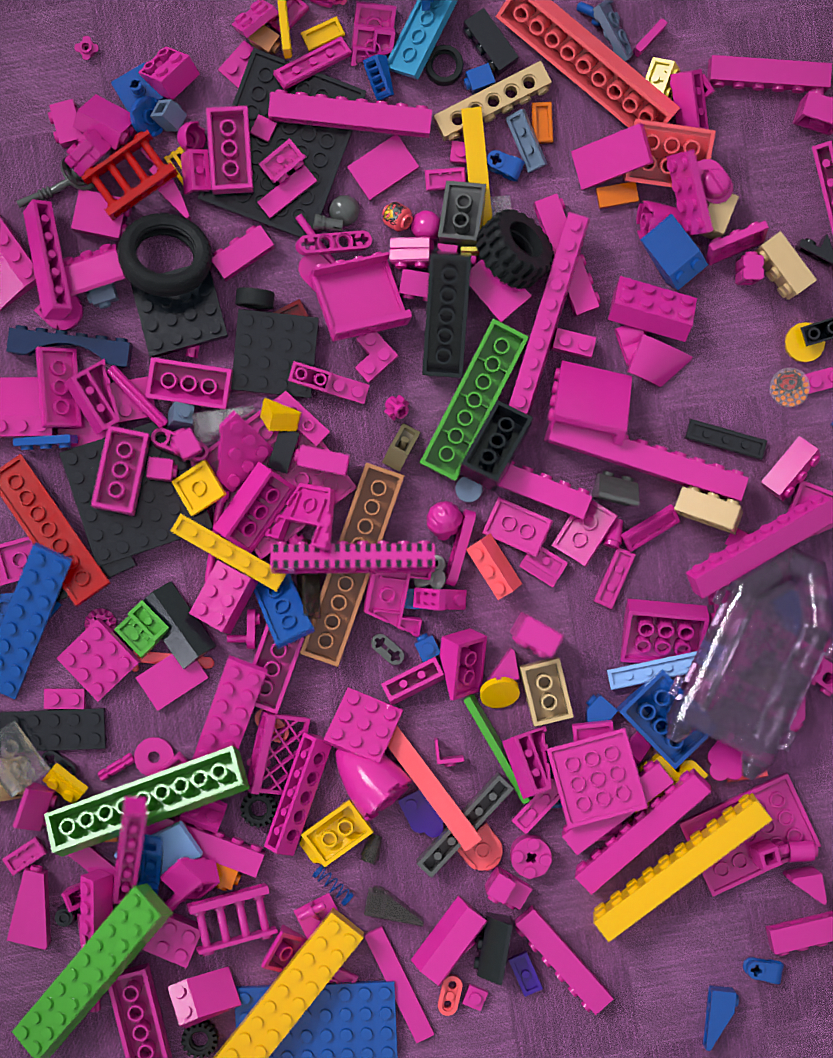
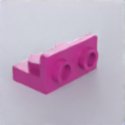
[179,800,228,834]

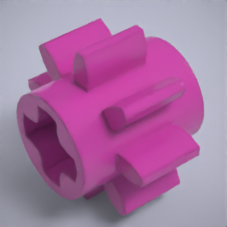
[384,394,409,421]

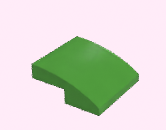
[114,600,170,659]

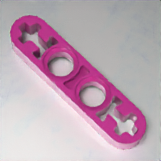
[295,230,372,256]
[445,509,476,587]

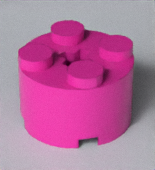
[510,834,552,879]

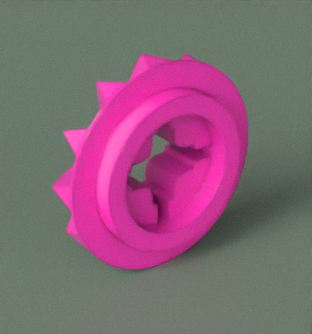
[84,608,117,632]

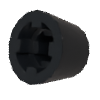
[55,903,78,927]

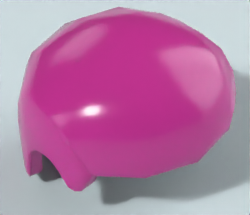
[177,121,206,151]
[411,210,440,241]

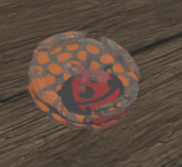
[769,367,810,407]

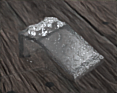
[192,406,257,443]
[0,721,51,798]

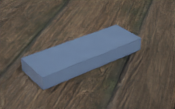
[505,109,547,173]

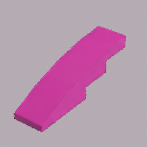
[140,148,191,220]

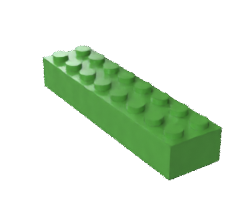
[419,319,529,482]

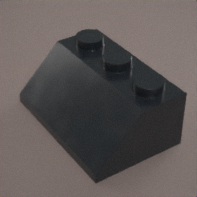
[473,912,513,985]

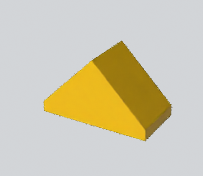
[260,398,301,431]

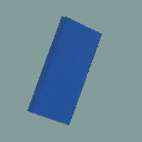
[254,574,315,649]

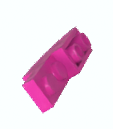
[288,361,370,404]

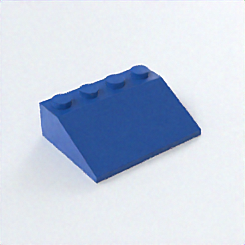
[616,669,719,769]

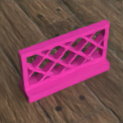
[247,710,311,795]

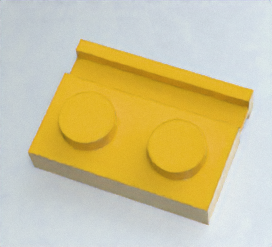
[42,763,88,804]

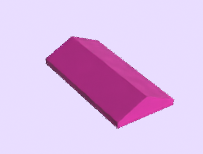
[411,896,488,986]

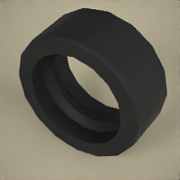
[425,45,464,86]
[235,287,275,310]

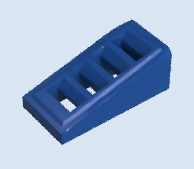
[363,54,394,101]

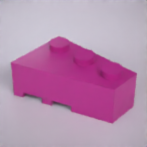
[65,359,120,435]
[502,726,551,799]

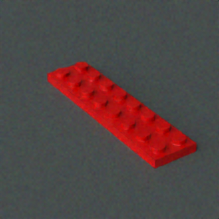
[0,454,111,607]

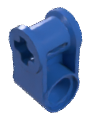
[486,150,525,182]
[743,957,784,984]

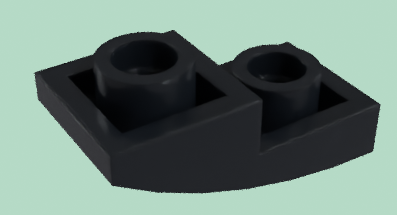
[268,431,300,474]

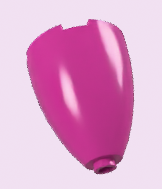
[335,748,413,821]

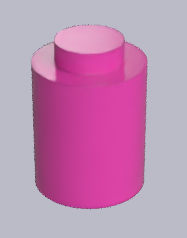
[787,841,818,862]

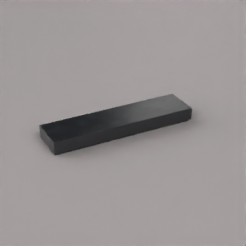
[685,419,767,460]

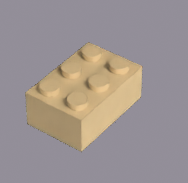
[755,231,816,300]
[674,485,744,535]
[519,657,574,727]

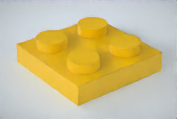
[171,460,227,516]

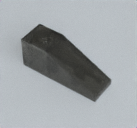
[364,885,424,926]

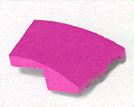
[351,1,396,66]
[627,334,693,387]

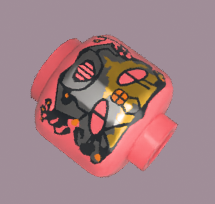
[382,202,413,232]

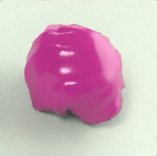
[426,501,463,541]

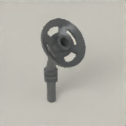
[17,156,95,208]

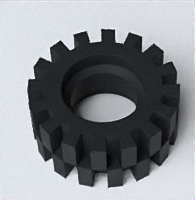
[240,792,278,828]
[181,1020,219,1058]

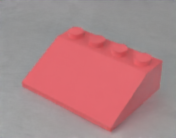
[623,119,716,187]

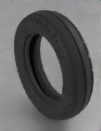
[118,213,212,297]

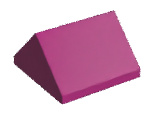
[782,866,827,905]
[261,924,307,973]

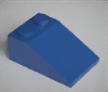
[640,214,708,290]

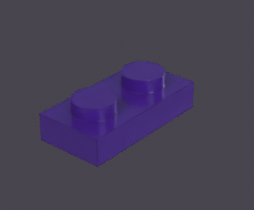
[508,951,543,997]

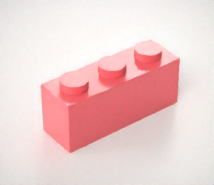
[466,533,522,600]

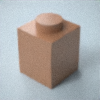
[248,25,281,55]

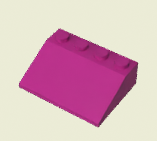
[0,215,37,311]
[0,377,57,438]
[620,598,710,663]

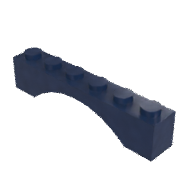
[6,325,133,369]

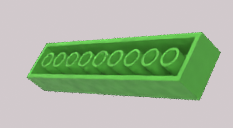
[44,746,250,857]
[12,884,173,1058]

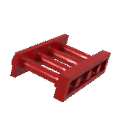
[81,130,178,221]

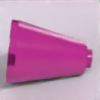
[636,201,682,239]

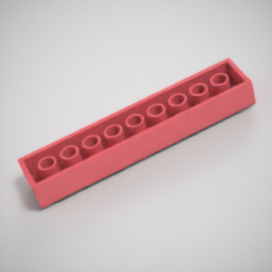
[495,0,680,128]

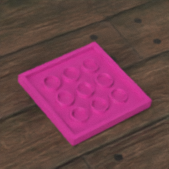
[547,728,648,829]

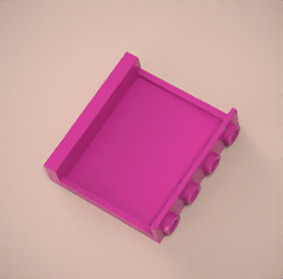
[310,252,412,342]
[547,360,632,445]

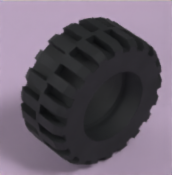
[476,209,554,289]

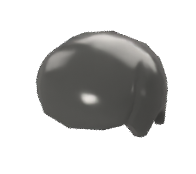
[329,195,360,226]

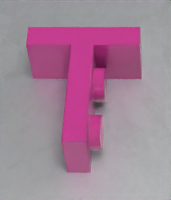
[413,587,467,610]

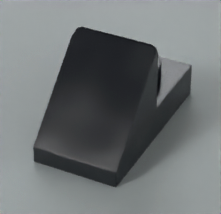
[794,234,833,267]

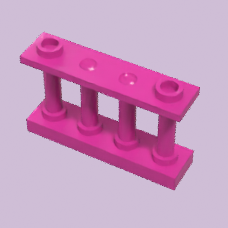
[186,883,278,956]

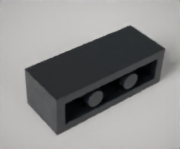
[463,8,519,76]

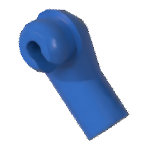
[576,2,601,26]

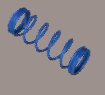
[312,865,354,906]

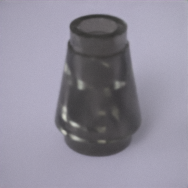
[360,834,382,865]

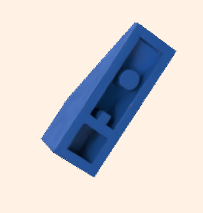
[703,985,739,1051]

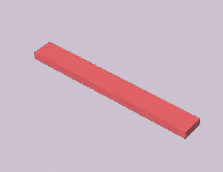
[388,725,482,852]

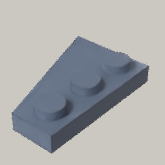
[593,0,634,61]

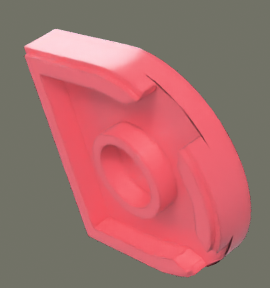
[457,823,503,871]

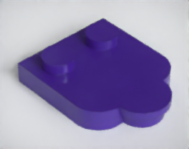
[398,789,443,838]

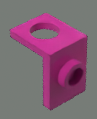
[434,738,464,767]

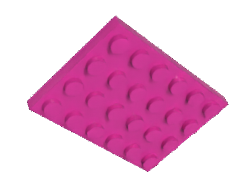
[678,773,821,897]

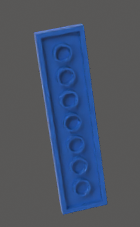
[0,542,73,699]

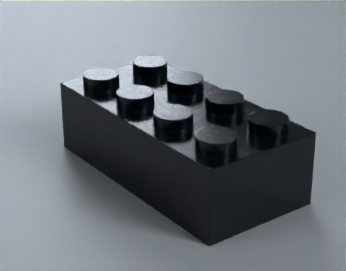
[459,400,533,492]

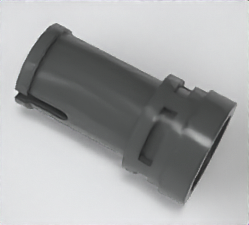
[313,213,343,232]

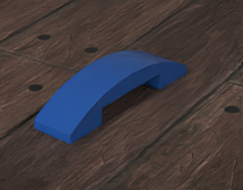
[138,834,163,895]

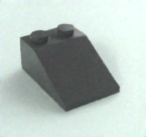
[438,181,486,248]
[591,471,639,507]

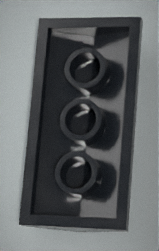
[143,581,217,669]

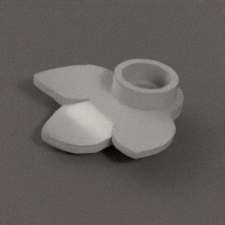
[414,555,446,589]

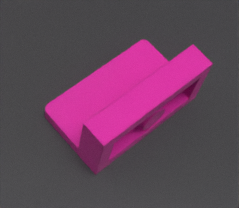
[181,149,211,195]

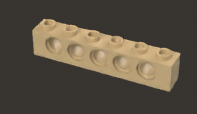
[433,61,552,141]

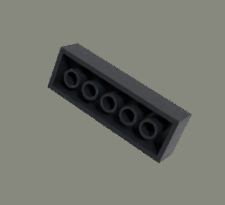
[422,250,471,378]

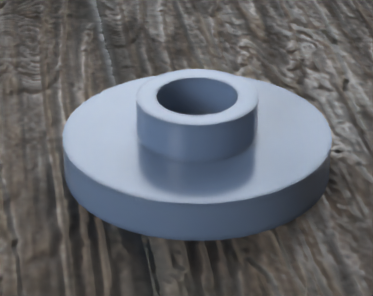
[455,477,482,502]

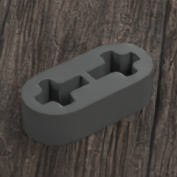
[371,633,404,665]

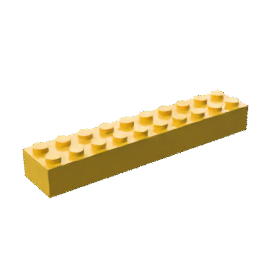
[593,793,772,942]
[213,908,364,1058]

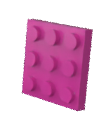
[56,617,141,702]
[323,687,403,763]

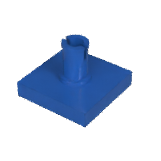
[111,62,166,112]

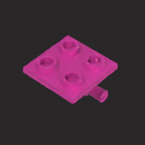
[294,893,339,939]

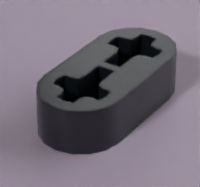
[41,750,78,776]

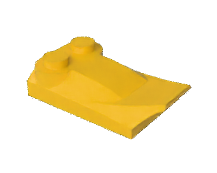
[299,799,374,867]

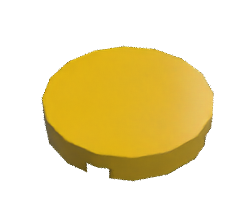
[785,322,825,362]
[480,677,520,708]

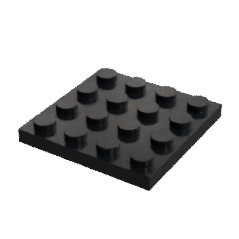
[130,266,228,358]
[231,309,319,398]

